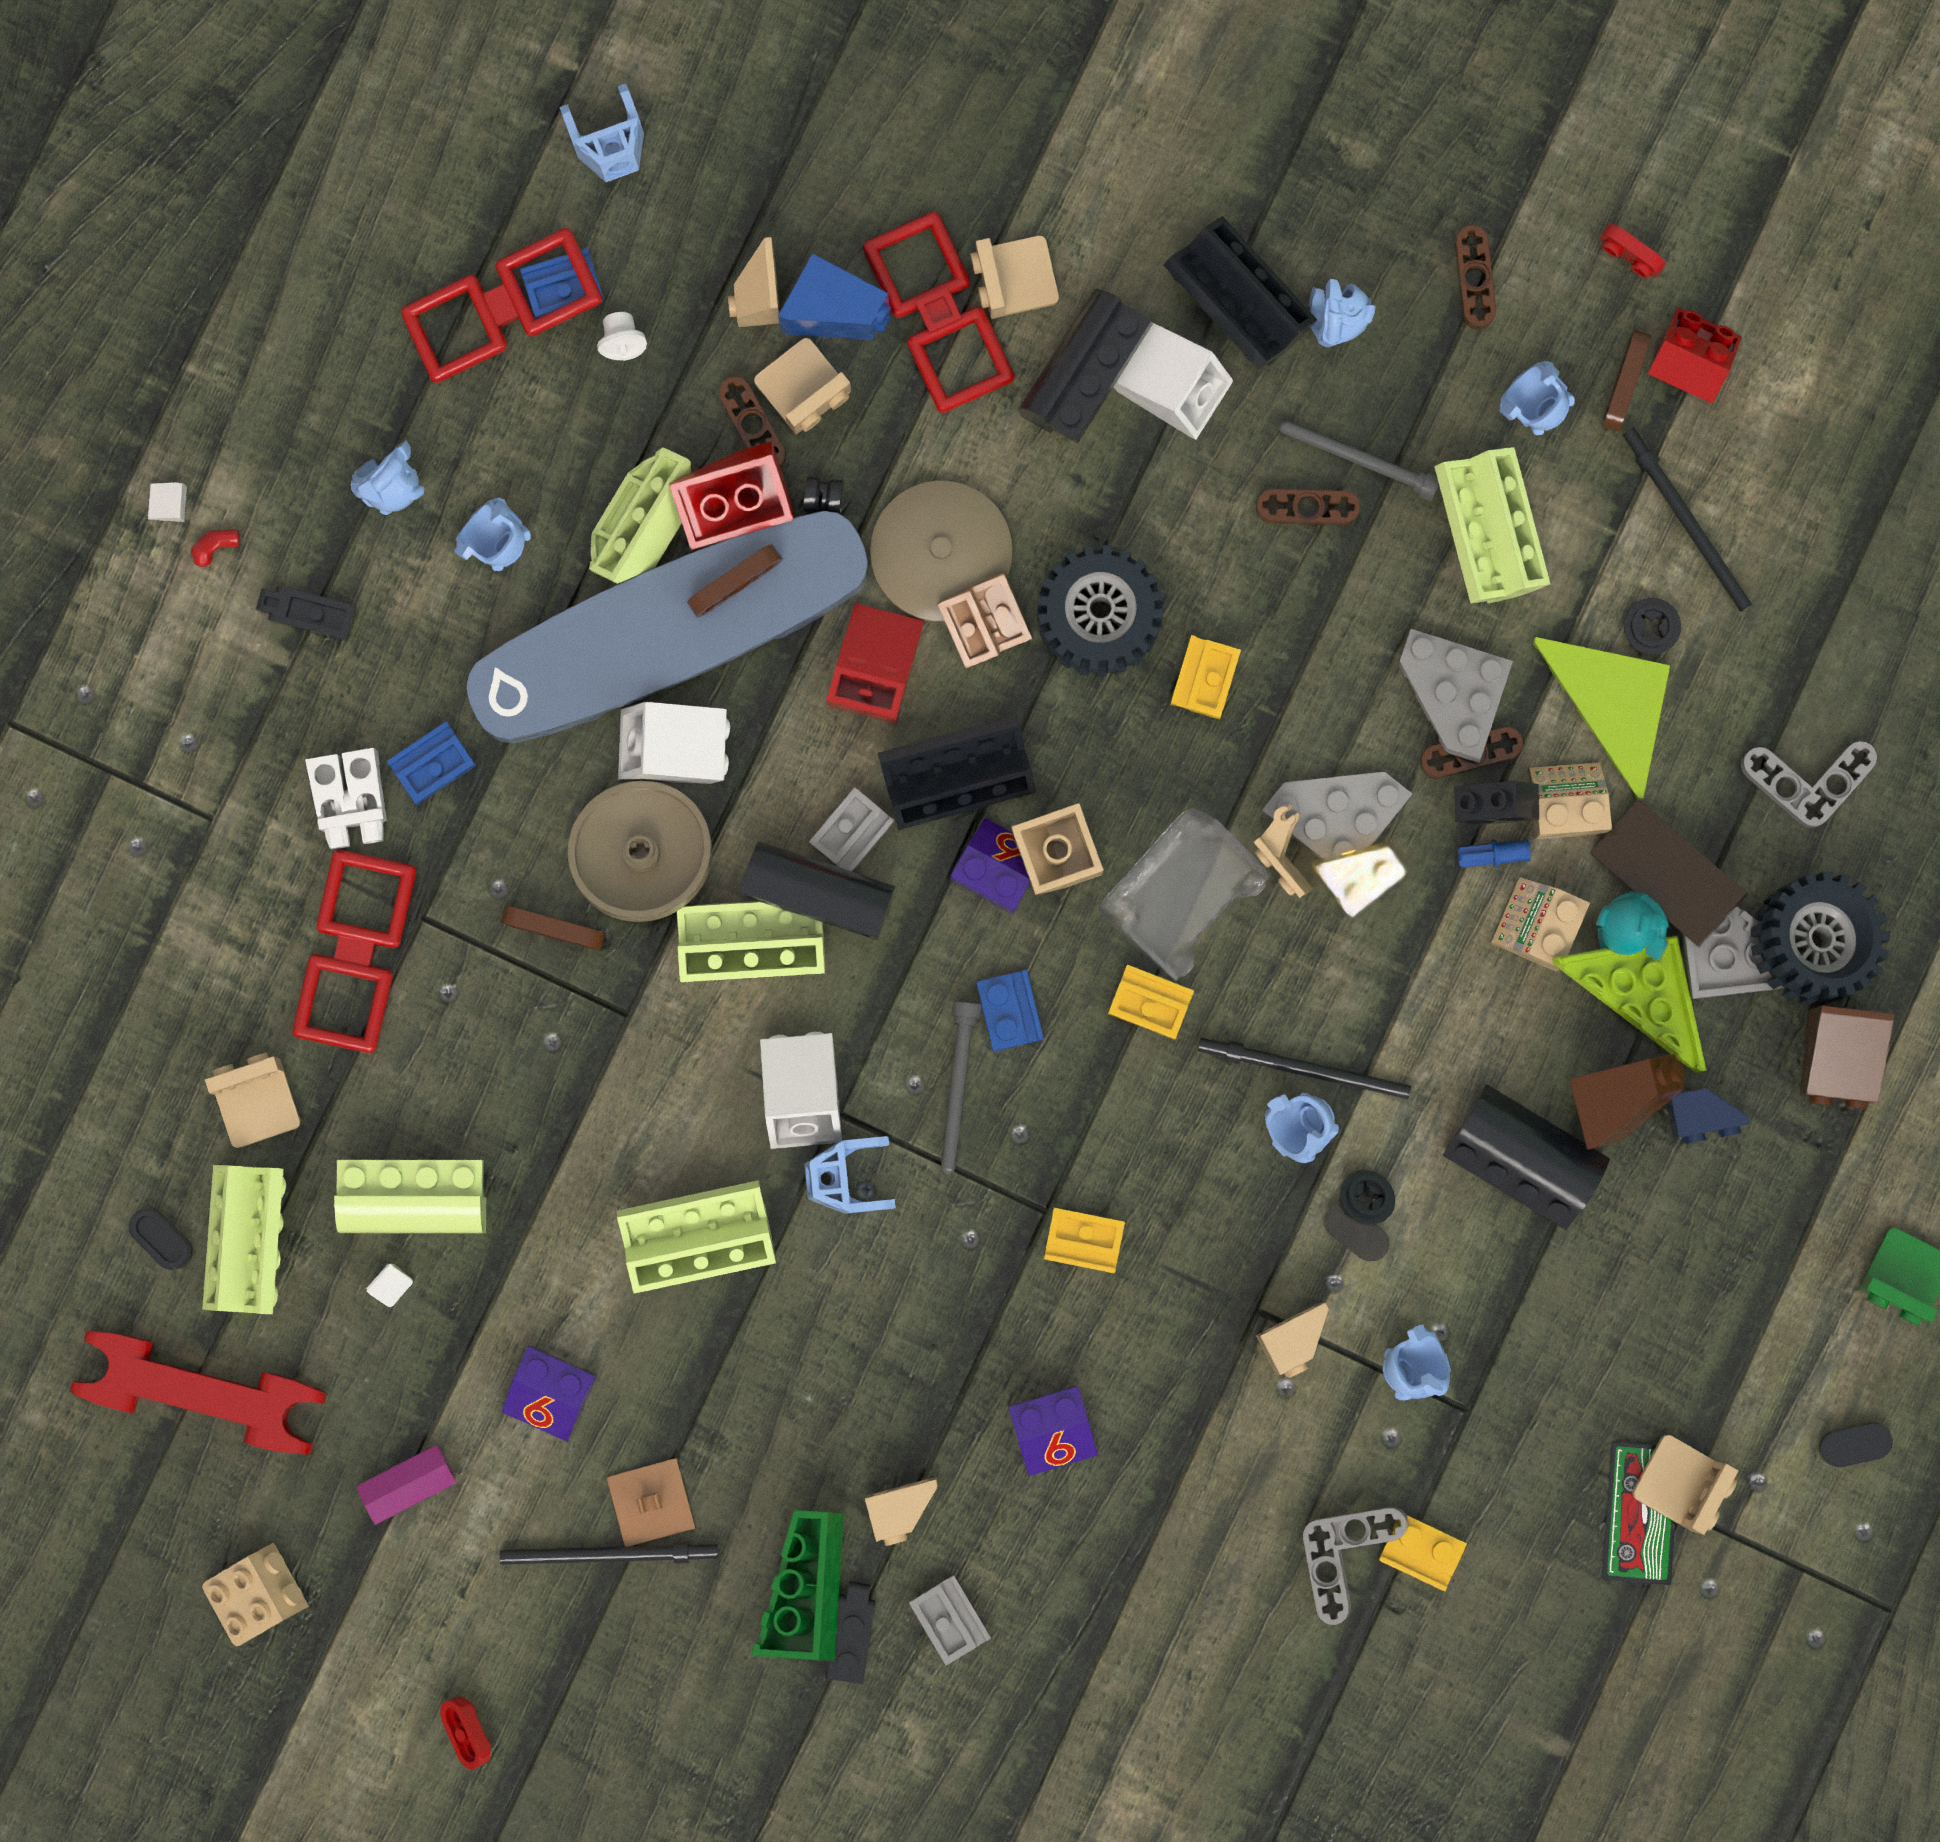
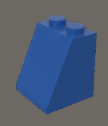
[778,254,892,340]

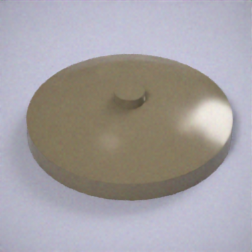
[870,481,1013,624]
[568,781,712,922]

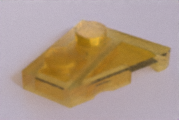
[1311,843,1407,918]

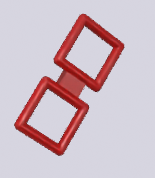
[862,211,1015,413]
[401,228,602,383]
[292,849,416,1053]

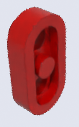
[1600,224,1666,279]
[440,1696,491,1770]

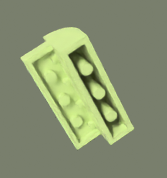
[1434,447,1550,603]
[677,901,825,982]
[334,1160,486,1233]
[202,1165,286,1314]
[617,1180,776,1294]

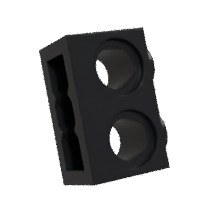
[1454,780,1539,825]

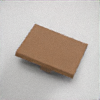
[607,1458,695,1547]

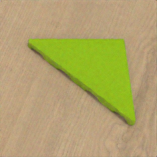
[1533,637,1670,800]
[1552,936,1707,1073]

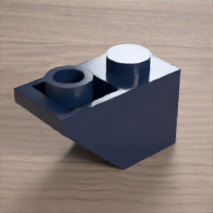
[1666,1088,1750,1144]

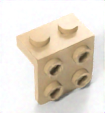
[970,236,1059,319]
[754,338,851,435]
[205,1053,301,1148]
[1632,1435,1738,1535]
[202,1543,309,1646]

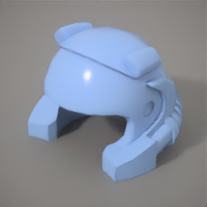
[1308,279,1376,347]
[1499,361,1575,435]
[351,440,424,515]
[454,498,531,571]
[1264,1093,1339,1163]
[1383,1324,1451,1400]

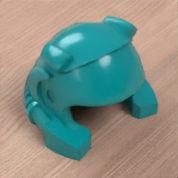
[1596,891,1669,961]

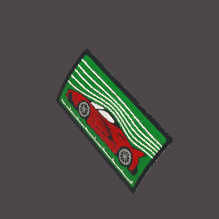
[1602,1441,1675,1585]

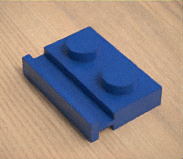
[520,248,604,319]
[387,722,476,805]
[976,970,1044,1052]

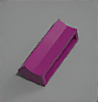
[356,1445,456,1525]

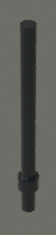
[1622,427,1752,612]
[1198,1037,1411,1099]
[500,1541,718,1565]

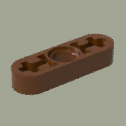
[1454,225,1496,330]
[1602,329,1651,432]
[719,377,786,468]
[1256,489,1360,526]
[687,544,783,618]
[1420,727,1523,779]
[501,906,605,951]

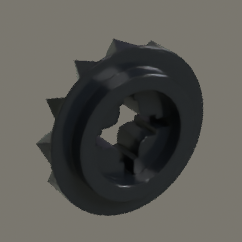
[1623,598,1681,655]
[1338,1170,1395,1227]

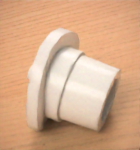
[597,312,647,361]

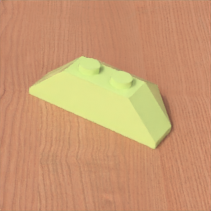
[589,447,691,584]

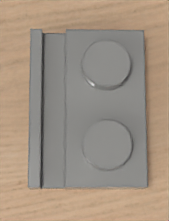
[809,787,895,872]
[909,1575,991,1665]

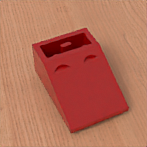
[826,603,924,724]

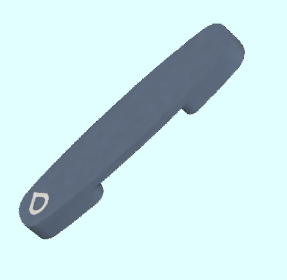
[466,511,868,744]

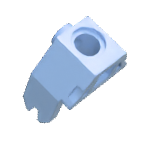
[559,83,644,182]
[804,1136,896,1214]

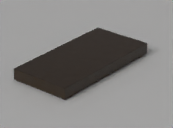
[1590,799,1748,948]

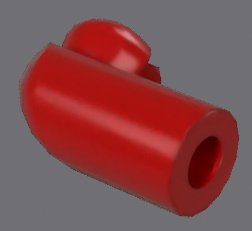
[191,529,240,567]

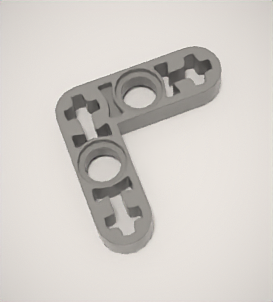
[1741,741,1877,828]
[1303,1507,1409,1625]

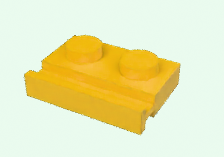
[1170,635,1241,720]
[1108,965,1194,1040]
[1044,1208,1125,1274]
[1378,1516,1467,1591]

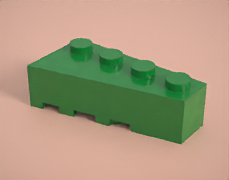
[751,1510,844,1661]

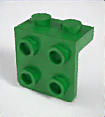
[1858,1228,1940,1326]

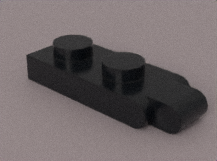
[256,586,357,642]
[827,1581,876,1684]

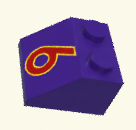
[950,818,1031,915]
[502,1346,598,1442]
[1008,1385,1098,1476]

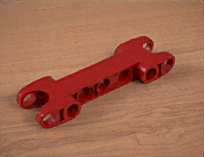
[69,1330,327,1455]

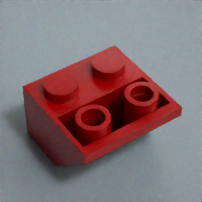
[1648,307,1742,404]

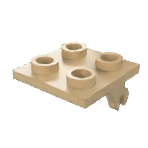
[1254,804,1313,898]

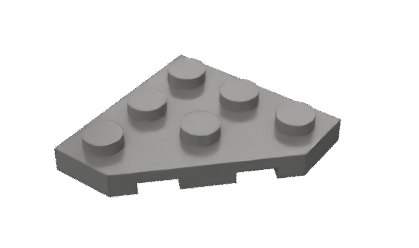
[1399,629,1513,763]
[1261,772,1412,878]
[1682,907,1785,999]

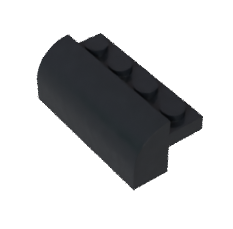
[1163,216,1317,370]
[1018,289,1153,443]
[878,715,1036,830]
[739,841,896,941]
[1443,1084,1610,1230]

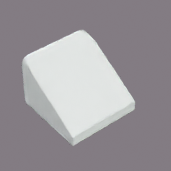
[148,482,187,522]
[366,1264,413,1307]

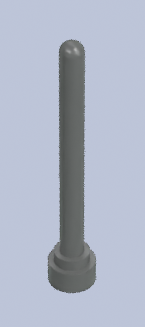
[1279,420,1439,502]
[941,1001,982,1175]

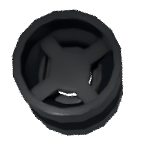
[804,476,843,514]

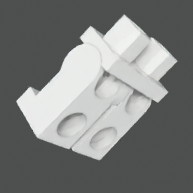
[305,748,387,850]

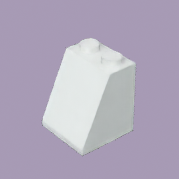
[1114,323,1233,440]
[618,702,730,784]
[760,1032,842,1149]

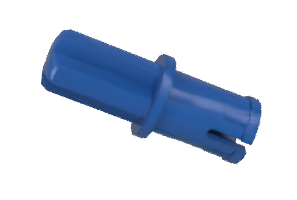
[1457,839,1531,868]

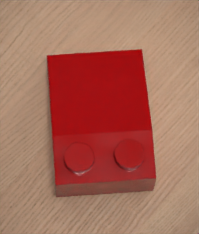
[669,441,794,550]

